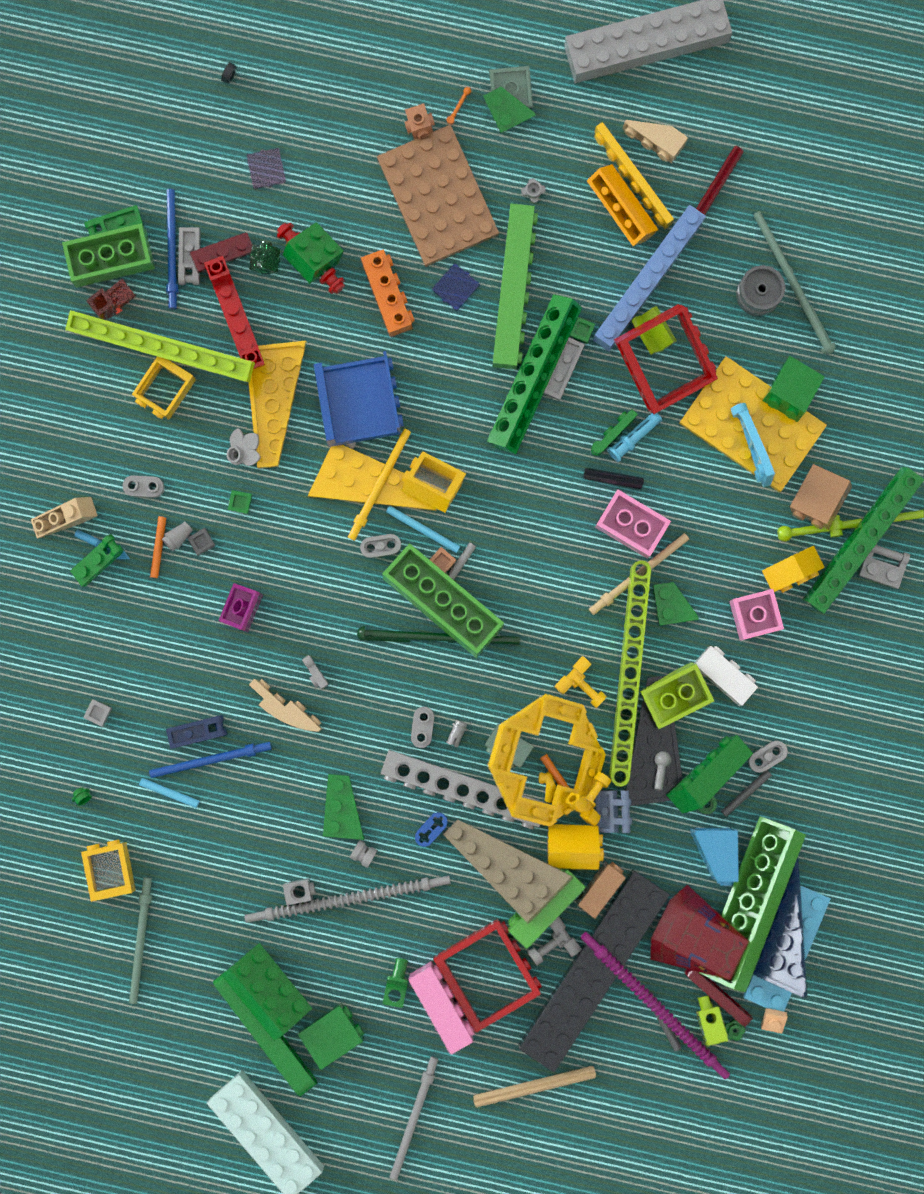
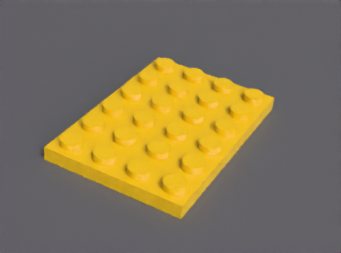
[679,356,827,493]

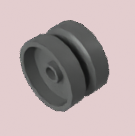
[736,265,785,316]

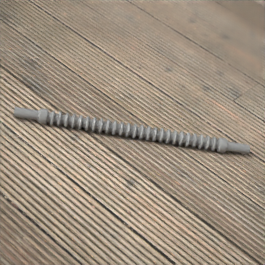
[245,876,451,923]

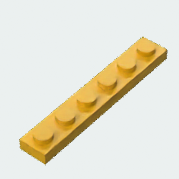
[594,122,674,229]

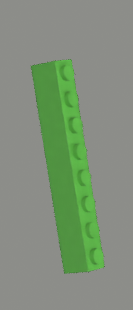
[492,203,538,370]

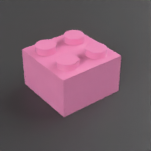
[729,589,784,641]

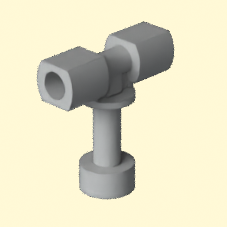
[527,916,582,966]

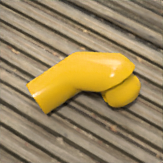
[538,772,556,803]

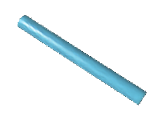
[386,506,460,553]

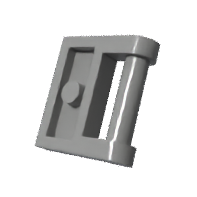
[858,544,910,589]

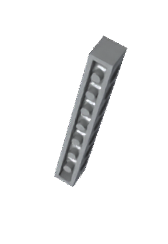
[381,750,546,829]

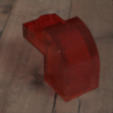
[86,279,136,319]

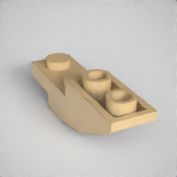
[249,679,323,732]

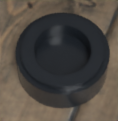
[221,62,237,84]

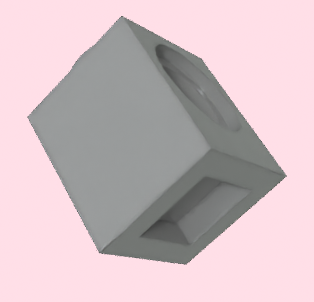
[283,878,316,905]

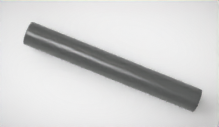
[721,770,772,817]
[649,991,682,1051]

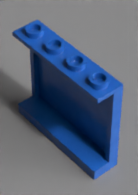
[314,351,404,447]

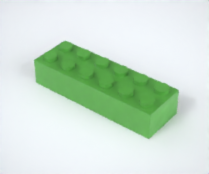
[382,543,504,658]

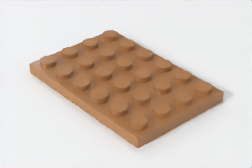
[377,125,499,267]

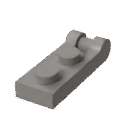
[178,227,201,285]

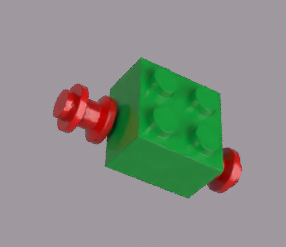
[277,222,345,294]

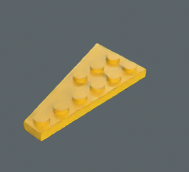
[249,341,306,469]
[308,445,445,511]

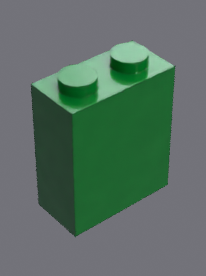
[762,356,825,422]
[298,1003,365,1070]

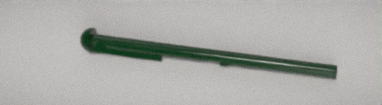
[357,626,520,645]

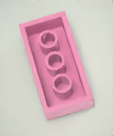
[409,961,474,1054]

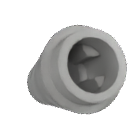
[162,522,193,551]

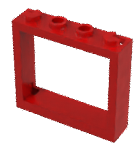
[614,304,718,414]
[433,919,542,1033]

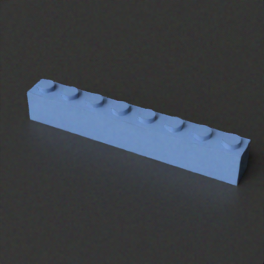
[593,204,706,352]

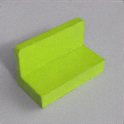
[631,306,677,355]

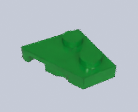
[483,87,535,133]
[653,582,699,626]

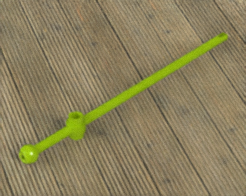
[777,510,924,542]

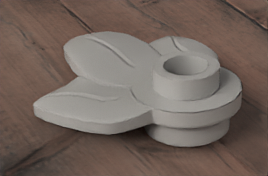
[227,428,261,466]

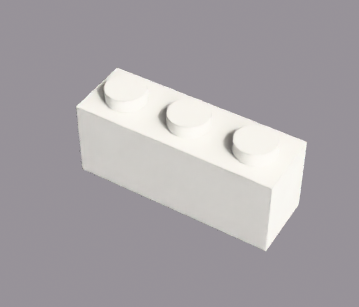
[694,646,758,706]

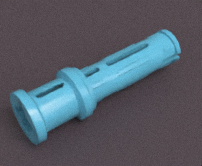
[607,413,662,462]

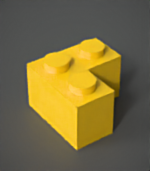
[762,545,825,593]

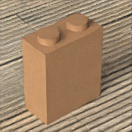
[790,464,852,530]
[576,861,625,918]

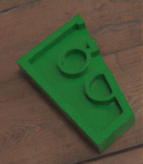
[323,774,364,840]

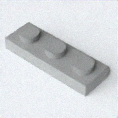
[544,338,585,401]

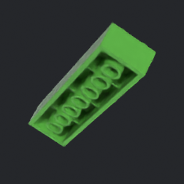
[699,816,806,993]

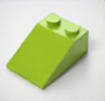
[640,662,714,729]

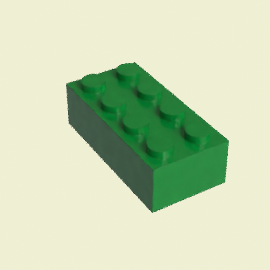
[221,943,313,1041]

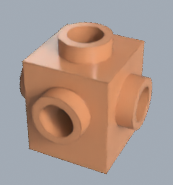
[404,103,435,139]

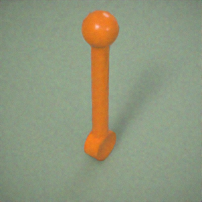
[447,87,471,125]

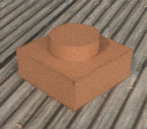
[430,547,457,573]

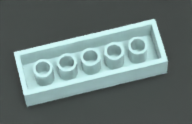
[207,1070,324,1194]

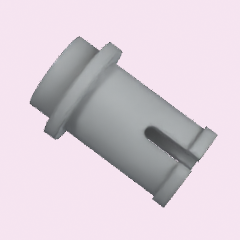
[446,719,468,747]

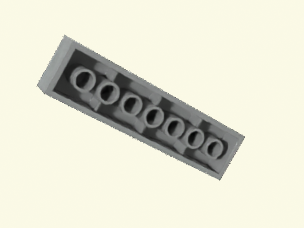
[564,0,732,83]

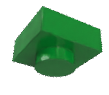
[569,317,595,344]
[227,490,253,515]

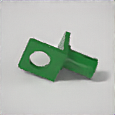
[383,958,408,1008]

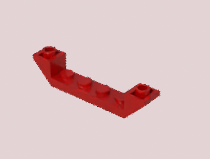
[204,256,265,370]

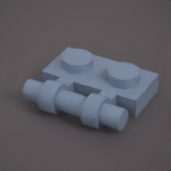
[595,790,632,833]

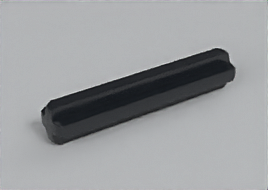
[583,468,644,489]

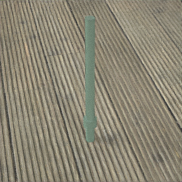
[129,877,152,1004]

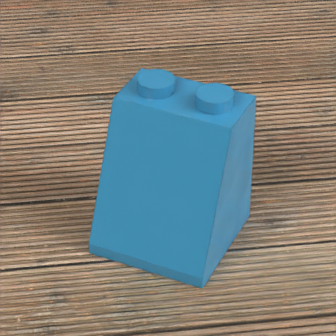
[690,828,738,886]

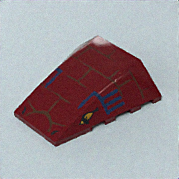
[650,885,749,980]

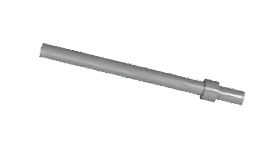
[390,1056,439,1180]

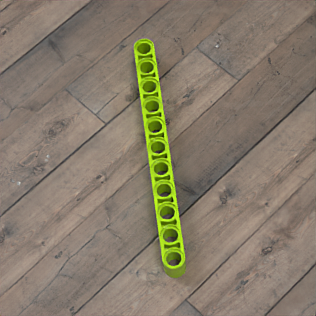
[609,560,651,787]

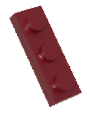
[190,232,255,273]

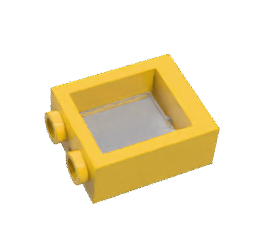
[401,451,466,513]
[81,839,136,902]

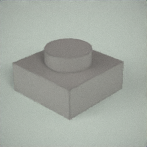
[83,699,112,727]

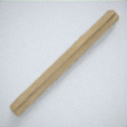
[473,1066,596,1107]

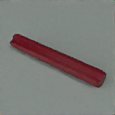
[696,146,744,215]

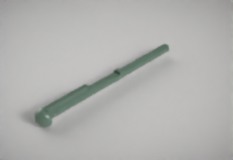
[753,211,835,354]

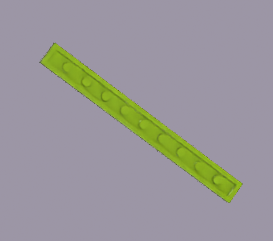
[65,310,255,383]

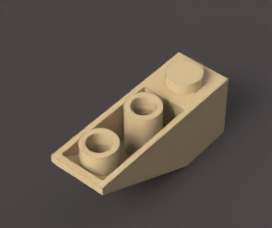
[623,120,688,163]
[31,497,97,538]

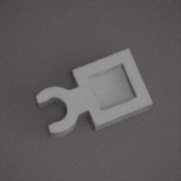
[302,655,329,689]

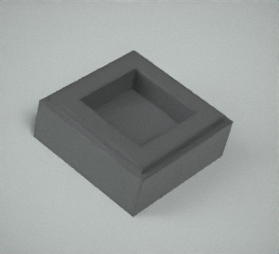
[187,528,216,556]

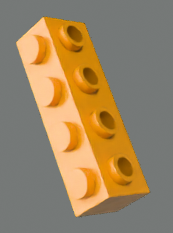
[587,164,659,246]

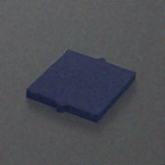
[432,263,480,311]

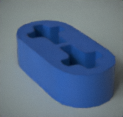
[415,812,448,847]

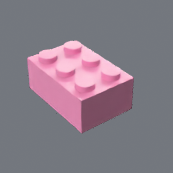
[595,490,671,559]

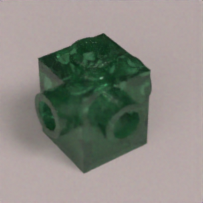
[249,241,280,275]

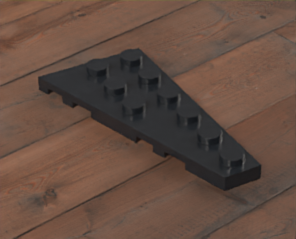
[626,676,682,806]

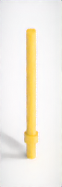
[348,429,411,541]

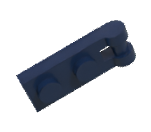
[166,715,228,749]

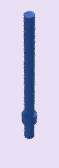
[166,189,179,310]
[149,742,272,778]

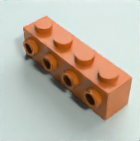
[361,249,415,337]

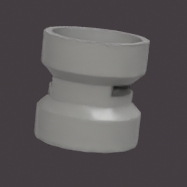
[349,840,378,868]

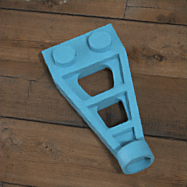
[730,403,775,487]

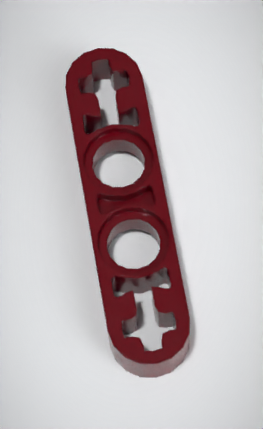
[684,969,753,1027]

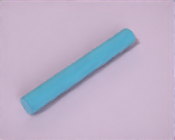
[139,778,200,808]

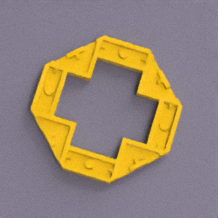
[488,694,606,827]

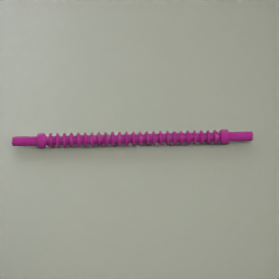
[581,932,730,1079]

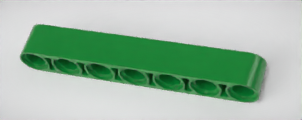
[213,973,318,1097]

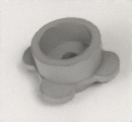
[521,179,545,203]

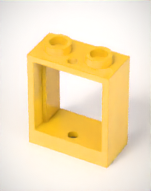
[132,356,196,420]

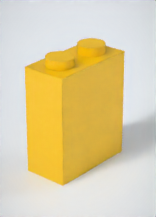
[547,824,604,870]

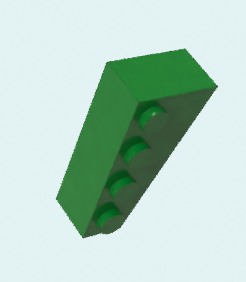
[667,735,753,814]

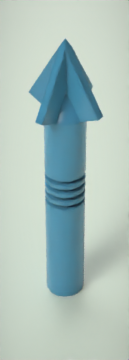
[74,529,130,559]

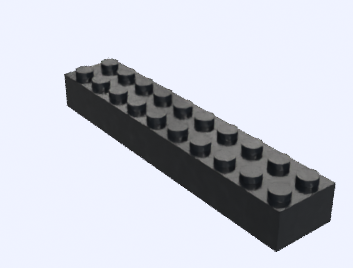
[518,869,670,1073]

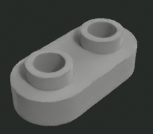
[122,476,165,498]
[360,534,401,558]
[411,707,434,748]
[748,741,788,773]

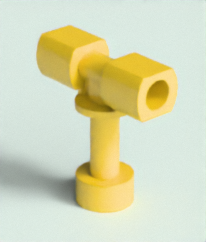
[554,656,607,708]
[566,772,612,826]

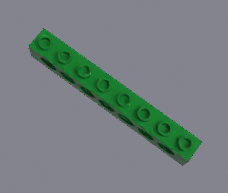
[487,294,583,455]
[802,467,924,613]

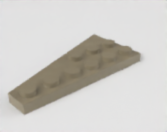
[443,820,573,923]

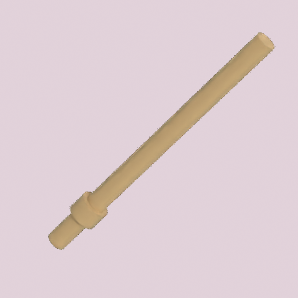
[589,533,689,615]

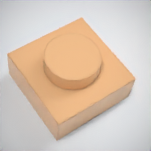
[761,1008,787,1034]

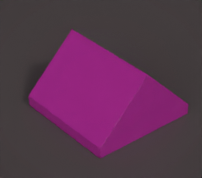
[218,583,263,632]

